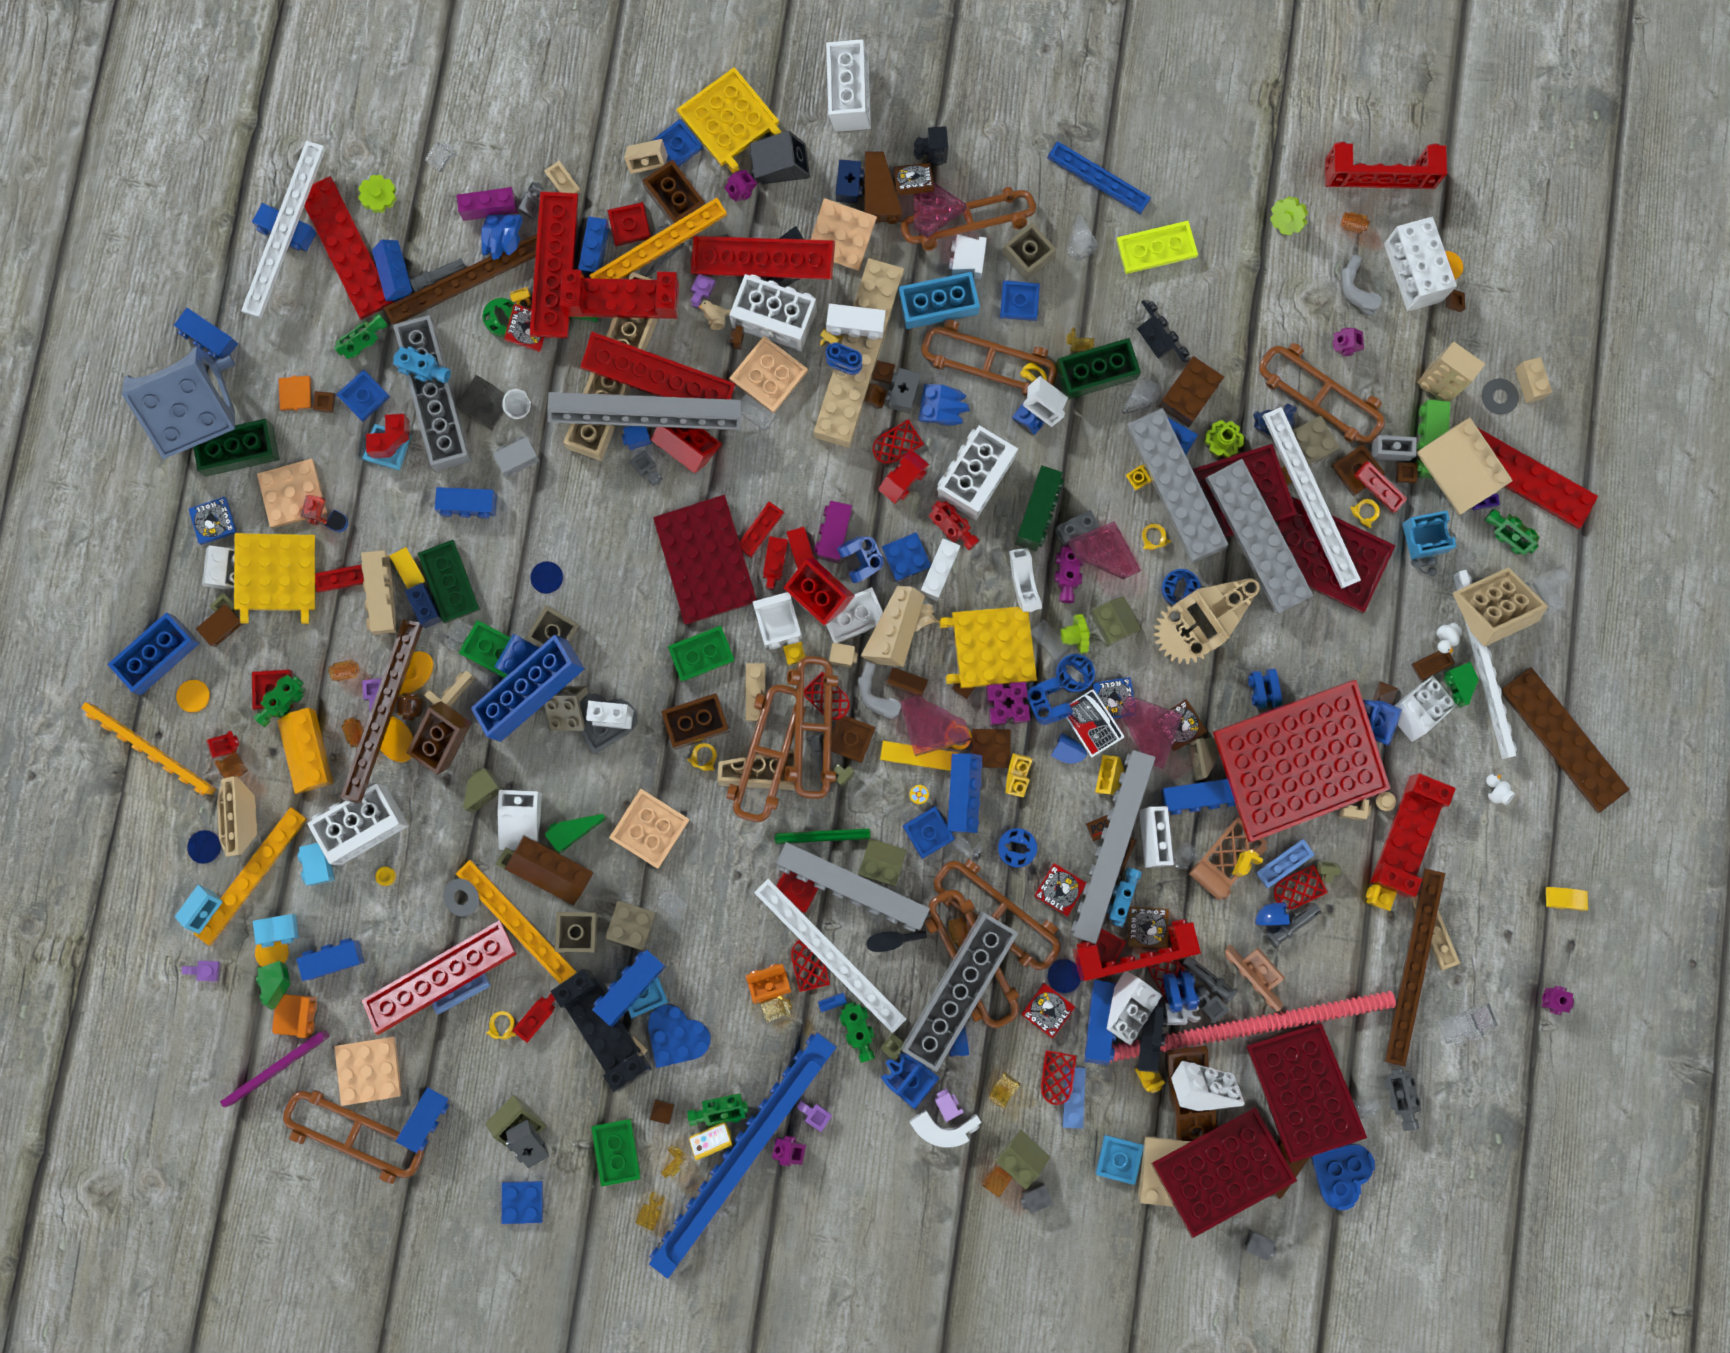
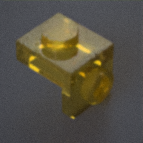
[1066,328,1094,352]
[759,995,792,1022]
[988,1072,1021,1108]
[660,1145,685,1179]

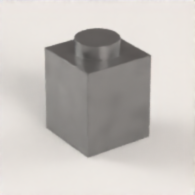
[1020,1183,1053,1214]
[1242,1229,1276,1261]

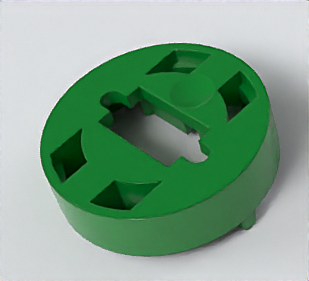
[482,298,515,337]

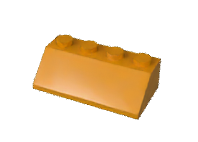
[277,707,334,794]

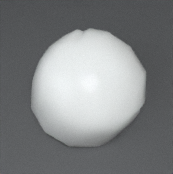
[502,388,531,420]

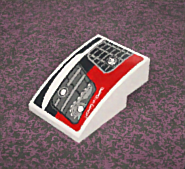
[1066,689,1124,758]

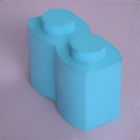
[253,914,299,948]

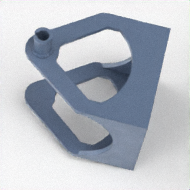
[122,346,235,459]

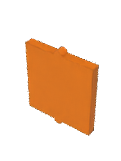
[278,375,312,411]

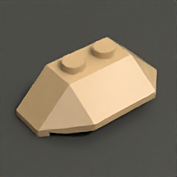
[217,776,257,857]

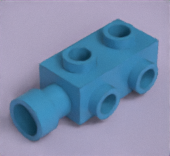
[393,346,451,384]
[1106,867,1142,928]

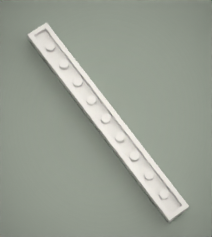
[241,141,326,319]
[1263,407,1361,589]
[1453,570,1517,759]
[754,879,906,1033]

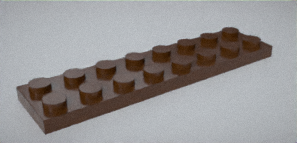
[1501,667,1630,813]

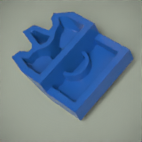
[481,215,523,260]
[918,384,970,426]
[1363,700,1403,745]
[881,1053,940,1110]

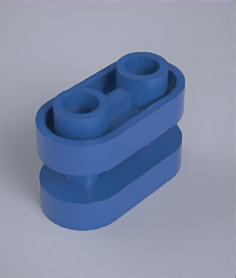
[826,343,862,375]
[1248,668,1282,709]
[1163,970,1200,1013]

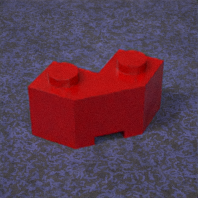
[366,414,410,458]
[878,450,930,504]

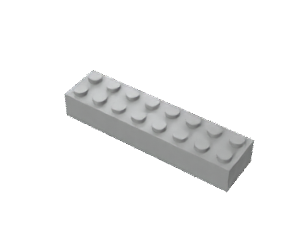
[393,315,472,471]
[1127,408,1228,564]
[1205,459,1313,614]
[776,842,930,932]
[901,911,1018,1072]

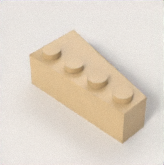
[361,550,397,635]
[861,586,925,667]
[717,748,795,790]

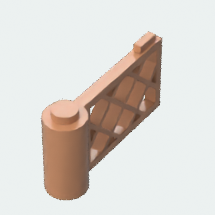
[1189,817,1268,900]

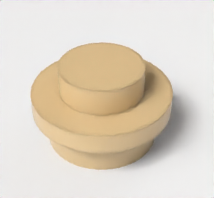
[1376,792,1396,811]

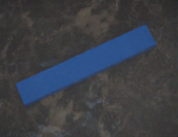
[1047,141,1151,215]

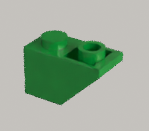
[1444,662,1479,708]
[256,961,291,1010]

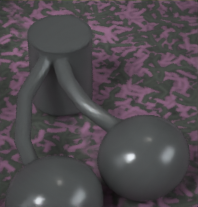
[1411,556,1437,577]

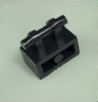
[913,126,948,166]

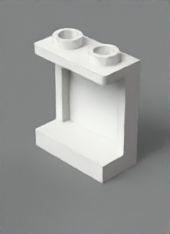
[753,592,802,650]
[586,701,634,729]

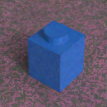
[621,426,652,450]

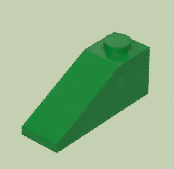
[544,814,608,853]

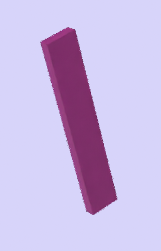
[220,1031,330,1108]

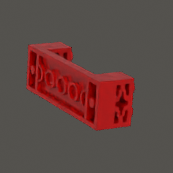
[1325,142,1447,189]
[560,269,679,319]
[1370,773,1456,898]
[1072,919,1201,981]

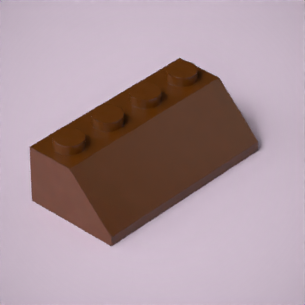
[505,835,594,906]

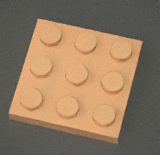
[811,198,877,271]
[729,336,808,414]
[257,459,327,529]
[609,789,690,869]
[334,1036,402,1106]

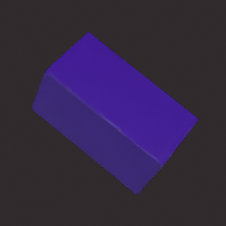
[1472,493,1500,511]

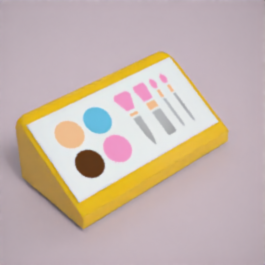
[689,1122,732,1161]

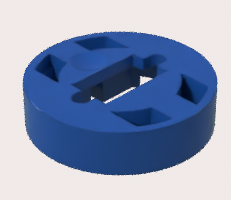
[1161,569,1201,606]
[1056,654,1095,693]
[998,828,1037,868]

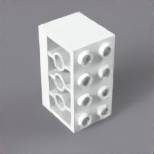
[826,39,871,132]
[1384,217,1457,312]
[729,274,817,352]
[937,425,1018,521]
[307,783,409,866]

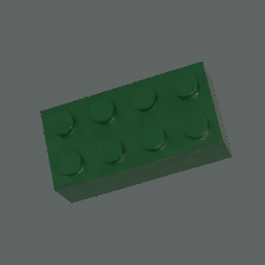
[1056,338,1141,400]
[193,419,280,477]
[1015,465,1065,551]

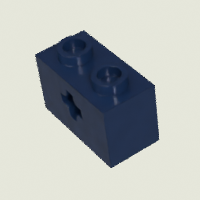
[835,159,864,204]
[405,583,442,629]

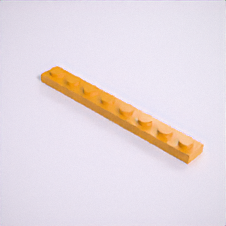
[590,198,727,279]
[81,702,217,795]
[194,807,308,946]
[455,860,577,984]

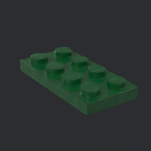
[418,539,480,624]

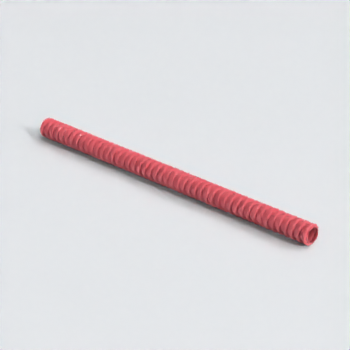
[1110,991,1396,1063]

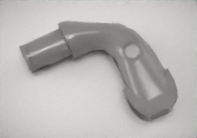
[1342,255,1382,315]
[858,662,901,719]

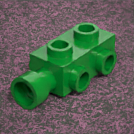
[334,314,388,360]
[1484,508,1540,556]
[253,675,306,727]
[839,1002,875,1063]
[687,1093,749,1127]

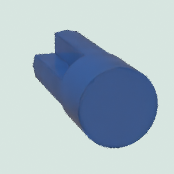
[818,992,847,1013]

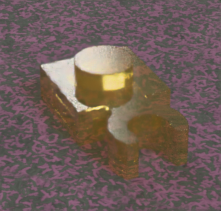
[635,1191,665,1231]

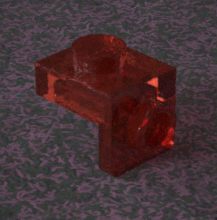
[300,495,327,526]

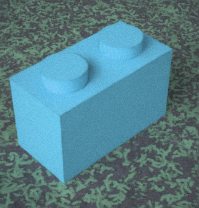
[298,843,335,886]
[175,884,223,934]

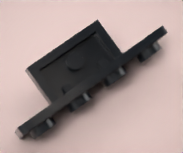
[1137,300,1191,362]
[1138,997,1167,1073]

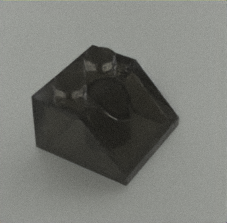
[456,375,505,431]

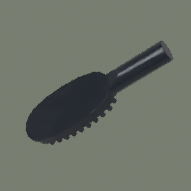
[866,930,927,952]

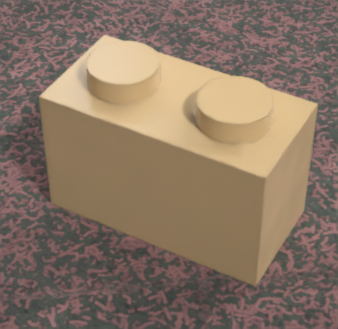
[624,139,668,174]
[1515,357,1552,403]

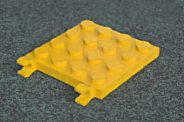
[676,67,782,174]
[234,533,315,624]
[939,607,1037,689]

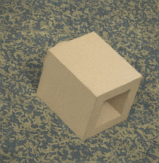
[829,643,858,668]

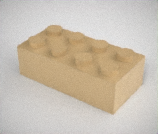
[1417,341,1485,402]

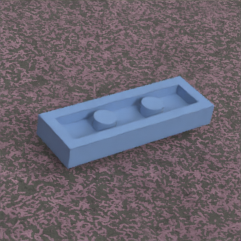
[1255,839,1315,888]
[432,973,491,1014]
[1062,1066,1085,1129]

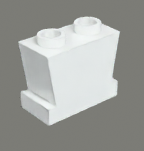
[949,234,987,280]
[1023,377,1068,427]

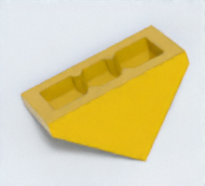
[1095,755,1125,795]

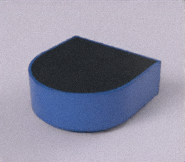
[324,509,348,532]

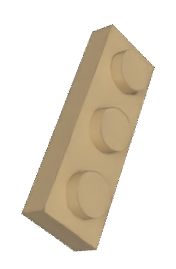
[746,663,765,721]

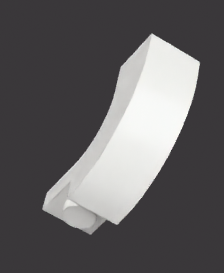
[1009,548,1042,612]
[909,1109,982,1147]

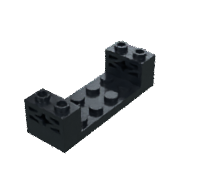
[550,968,652,1093]

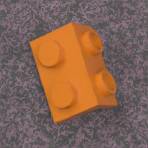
[745,964,791,1004]

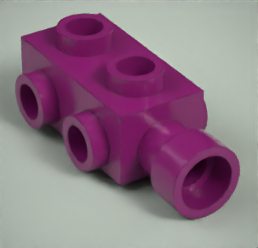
[1054,545,1084,604]

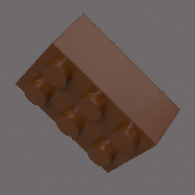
[642,159,705,225]
[1158,356,1224,427]
[661,693,730,750]
[407,701,472,775]

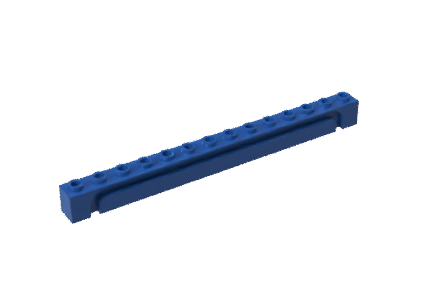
[649,1032,837,1279]

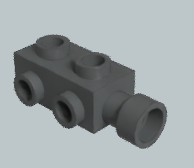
[1385,1068,1421,1131]

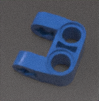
[837,536,884,583]
[1027,677,1073,725]

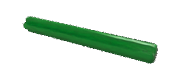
[774,828,871,844]

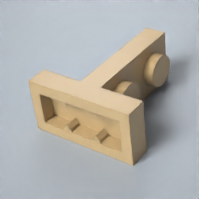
[424,670,476,710]

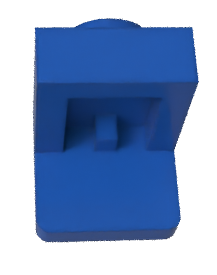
[1012,403,1045,435]

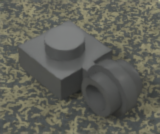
[516,181,544,219]
[630,450,662,486]
[1195,985,1229,1023]

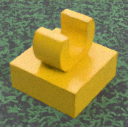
[510,286,531,306]
[820,328,843,345]

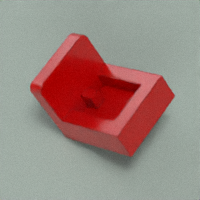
[206,731,239,759]

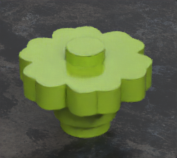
[358,175,397,213]
[1270,196,1308,236]
[1204,420,1244,458]
[1060,614,1090,654]

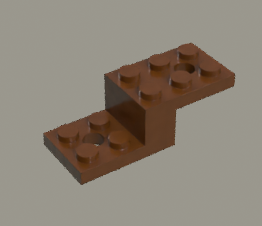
[1167,1045,1216,1142]

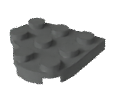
[579,693,637,755]

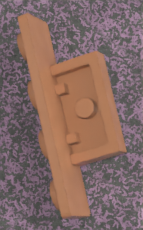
[1225,944,1285,1012]

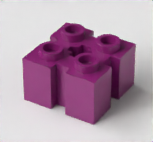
[986,682,1030,726]

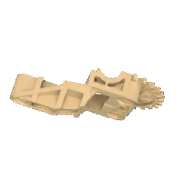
[1154,578,1260,664]

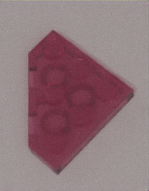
[914,182,967,238]
[1068,521,1141,580]
[1121,695,1183,769]
[900,696,971,757]

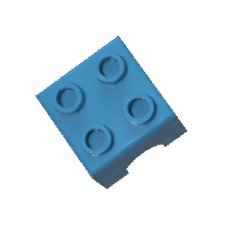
[1402,510,1457,560]

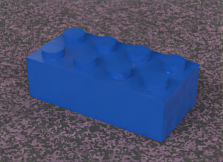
[107,612,200,695]

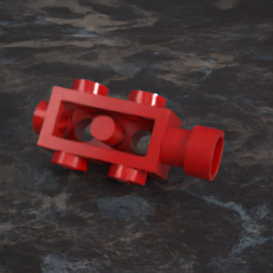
[929,500,980,551]

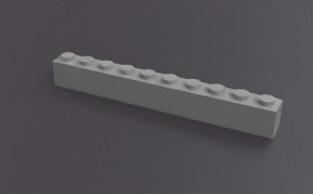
[547,392,741,430]
[1071,750,1156,944]

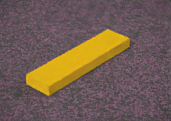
[880,741,959,771]

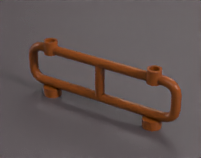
[901,187,1037,251]
[921,319,1057,396]
[1259,343,1385,444]
[784,656,838,799]
[726,684,806,822]
[934,859,1061,970]
[924,890,1019,1028]
[283,1090,424,1184]

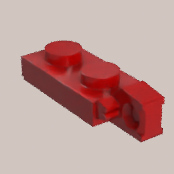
[763,536,788,590]
[512,993,556,1043]

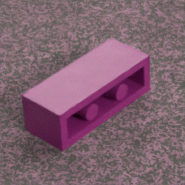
[456,187,518,221]
[814,500,852,564]

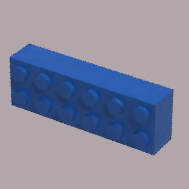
[471,635,585,742]

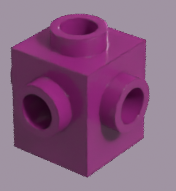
[724,170,757,202]
[1333,327,1364,356]
[1541,985,1574,1015]
[772,1135,806,1166]

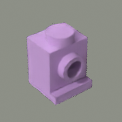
[934,1088,964,1122]

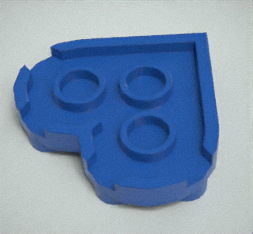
[648,1004,711,1068]
[1311,1144,1375,1210]

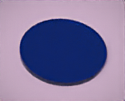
[530,561,563,594]
[187,830,221,864]
[1047,959,1081,993]

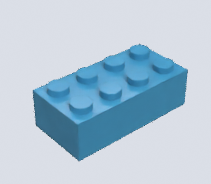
[898,272,980,329]

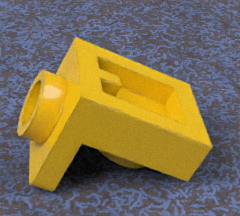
[1232,850,1264,877]
[1366,884,1396,911]
[1135,1067,1165,1093]

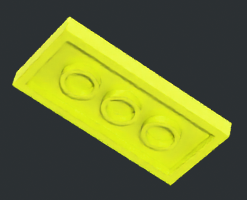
[1116,221,1198,274]

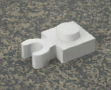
[1164,1004,1201,1025]

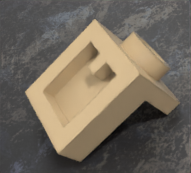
[1339,799,1371,820]

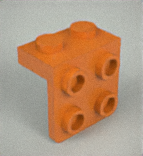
[272,994,317,1038]

